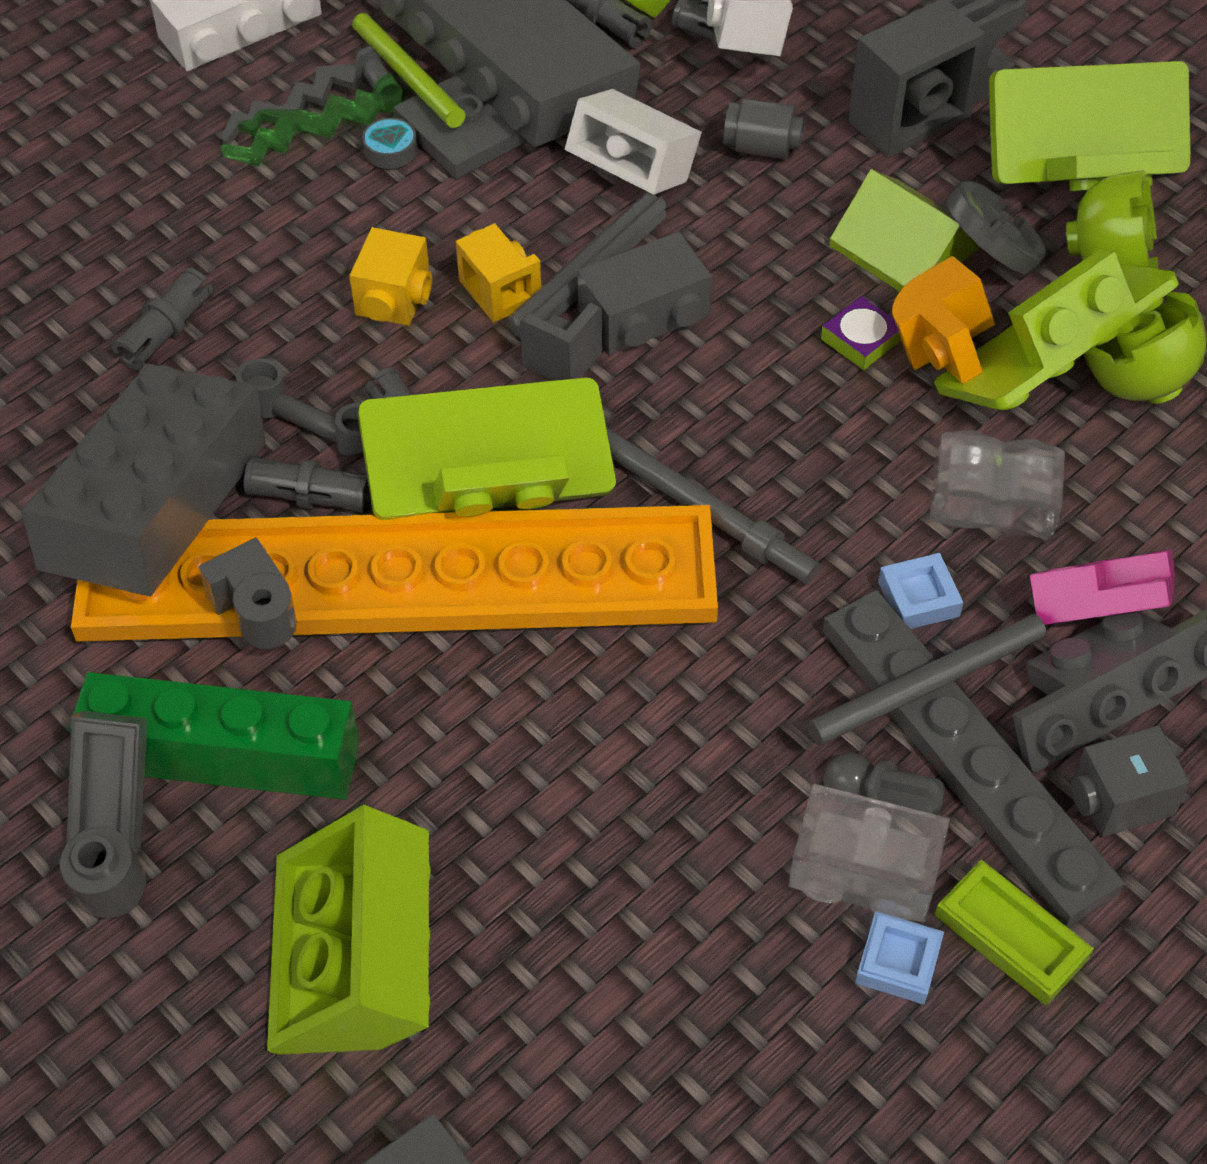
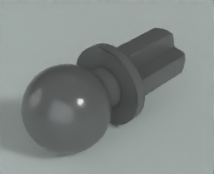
[823,753,945,816]

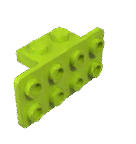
[989,61,1190,191]
[934,249,1179,410]
[358,378,616,520]

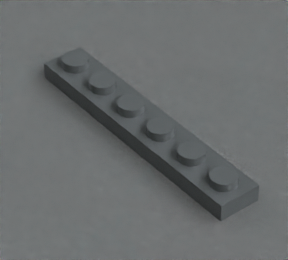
[822,590,1125,927]

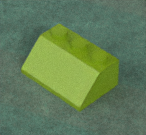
[267,805,431,1055]

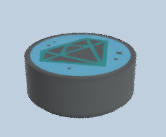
[362,118,418,169]

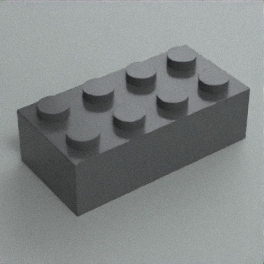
[21,364,266,597]

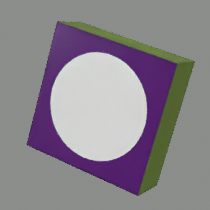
[821,296,902,371]

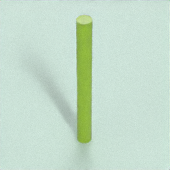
[353,13,465,128]

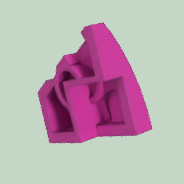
[1030,549,1175,625]

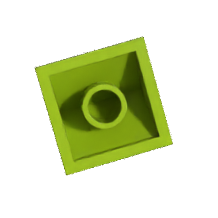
[829,169,980,292]

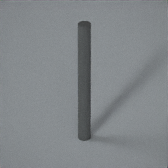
[808,614,1046,746]

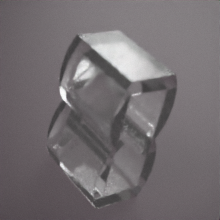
[929,430,1065,537]

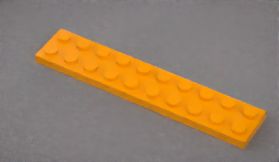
[71,505,718,642]

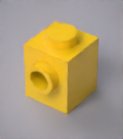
[349,227,432,326]

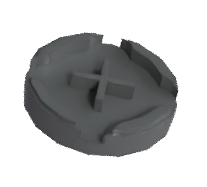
[946,181,1045,274]

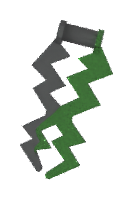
[221,45,402,166]

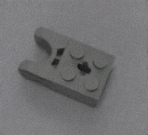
[848,0,1028,158]

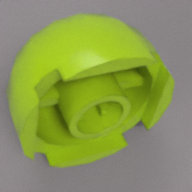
[1066,170,1158,269]
[1083,291,1207,404]

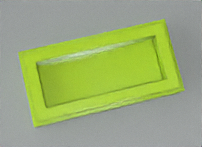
[934,860,1094,1007]

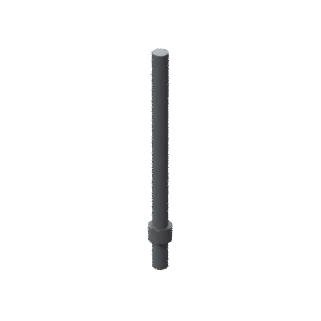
[532,381,821,585]

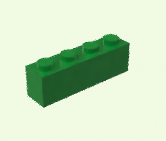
[68,672,360,800]

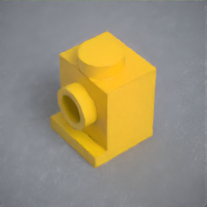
[455,223,541,323]

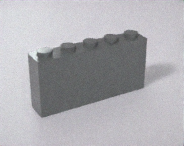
[379,0,641,147]

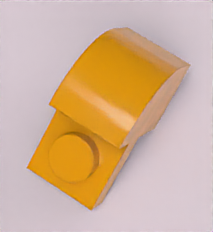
[892,256,995,384]

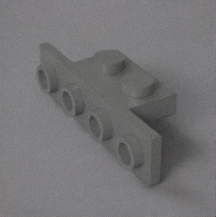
[1013,609,1207,772]

